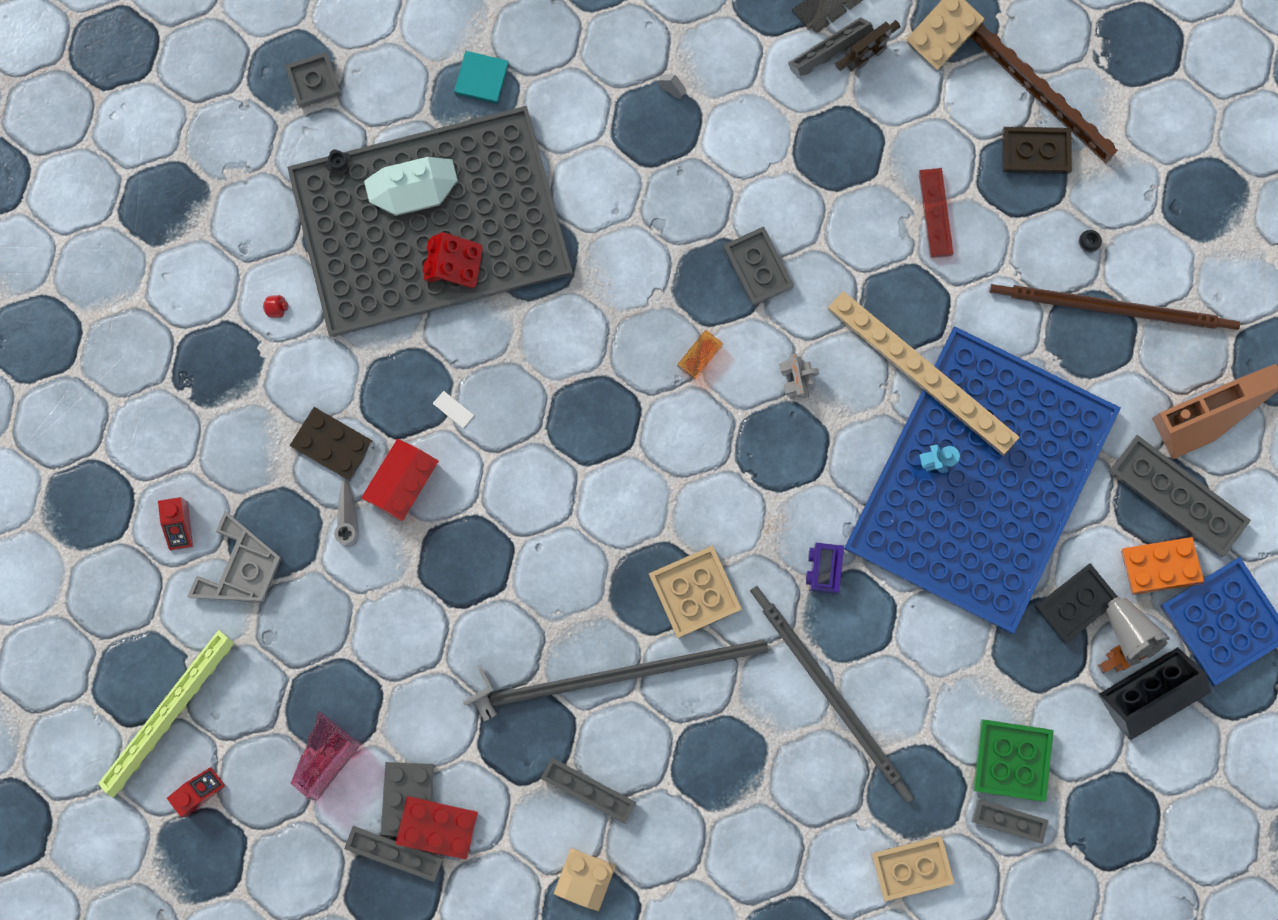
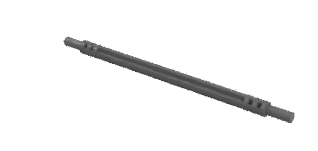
[750,586,914,803]

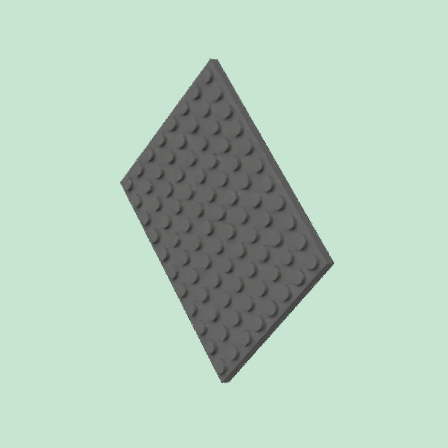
[287,106,573,338]

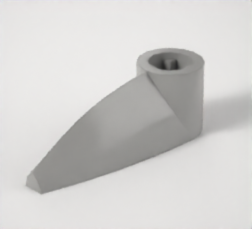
[334,481,359,547]

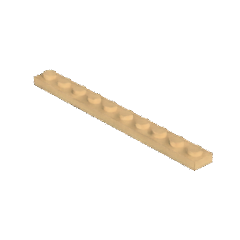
[828,291,1020,456]

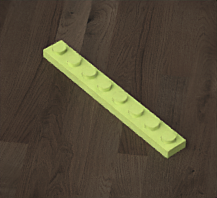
[98,630,234,798]

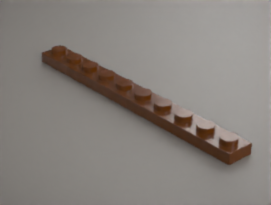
[970,23,1118,164]

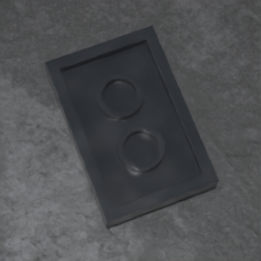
[1034,563,1118,644]

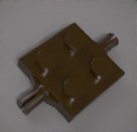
[835,20,901,71]

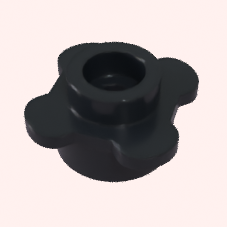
[325,149,351,174]

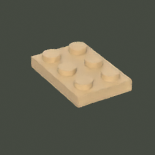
[906,0,986,70]
[871,836,955,902]

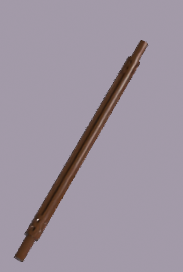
[989,284,1240,330]

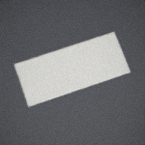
[433,391,474,428]

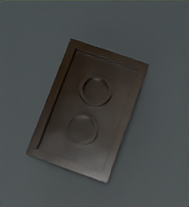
[1002,127,1072,174]
[289,407,374,481]

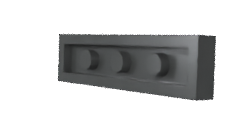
[788,17,874,76]
[540,757,636,824]
[344,826,444,882]

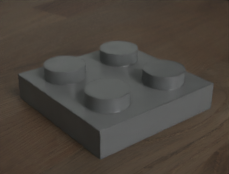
[285,52,342,108]

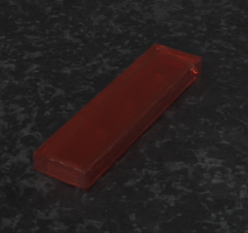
[918,168,954,258]

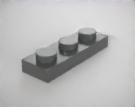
[971,799,1049,844]

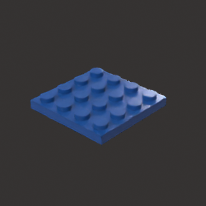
[1160,557,1278,686]

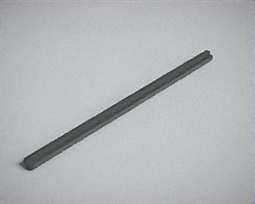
[489,639,768,707]

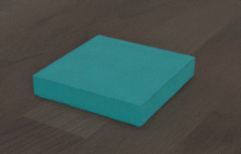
[454,50,509,104]

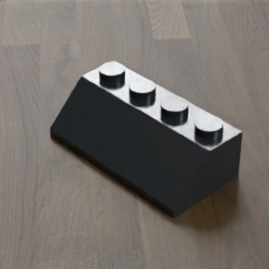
[1099,647,1211,740]

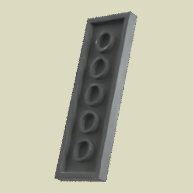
[1108,435,1251,558]

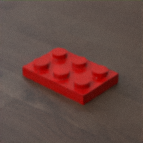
[395,796,478,860]

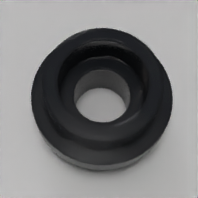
[1079,230,1102,252]

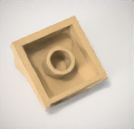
[554,848,616,911]

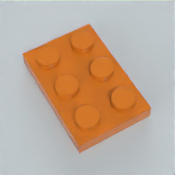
[1121,537,1204,595]

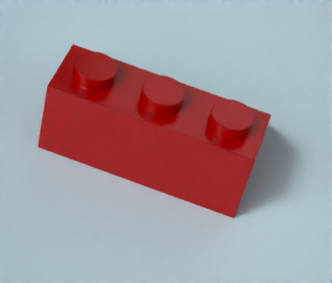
[361,439,439,522]

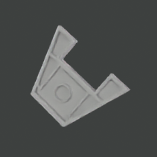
[187,511,282,602]

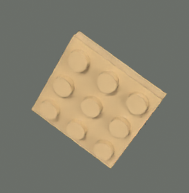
[649,545,742,639]

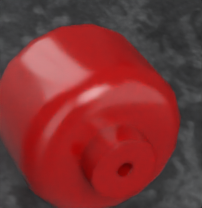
[263,295,288,318]

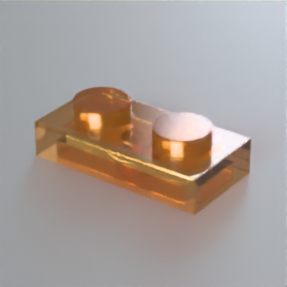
[677,330,724,380]

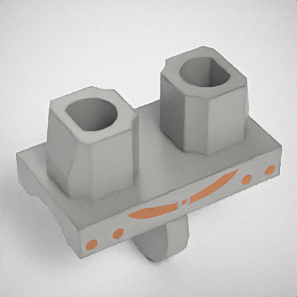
[779,353,819,398]

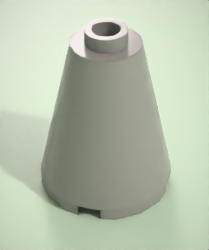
[1106,597,1170,665]

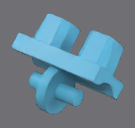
[920,445,960,473]

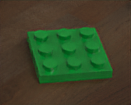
[973,719,1054,802]

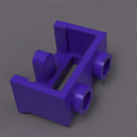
[806,542,844,594]

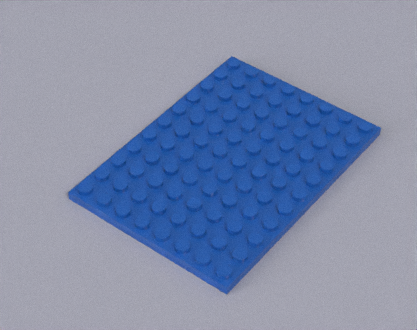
[844,326,1121,634]

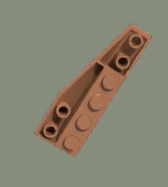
[1152,364,1278,460]

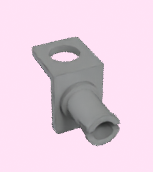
[463,664,497,721]

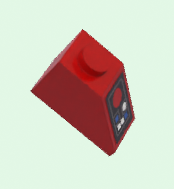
[158,497,193,551]
[166,767,226,817]

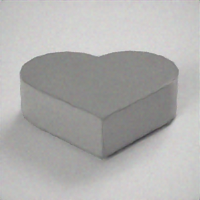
[658,75,686,99]

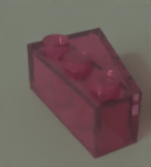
[290,711,362,801]

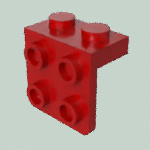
[423,232,483,288]

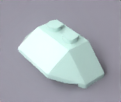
[364,157,458,216]

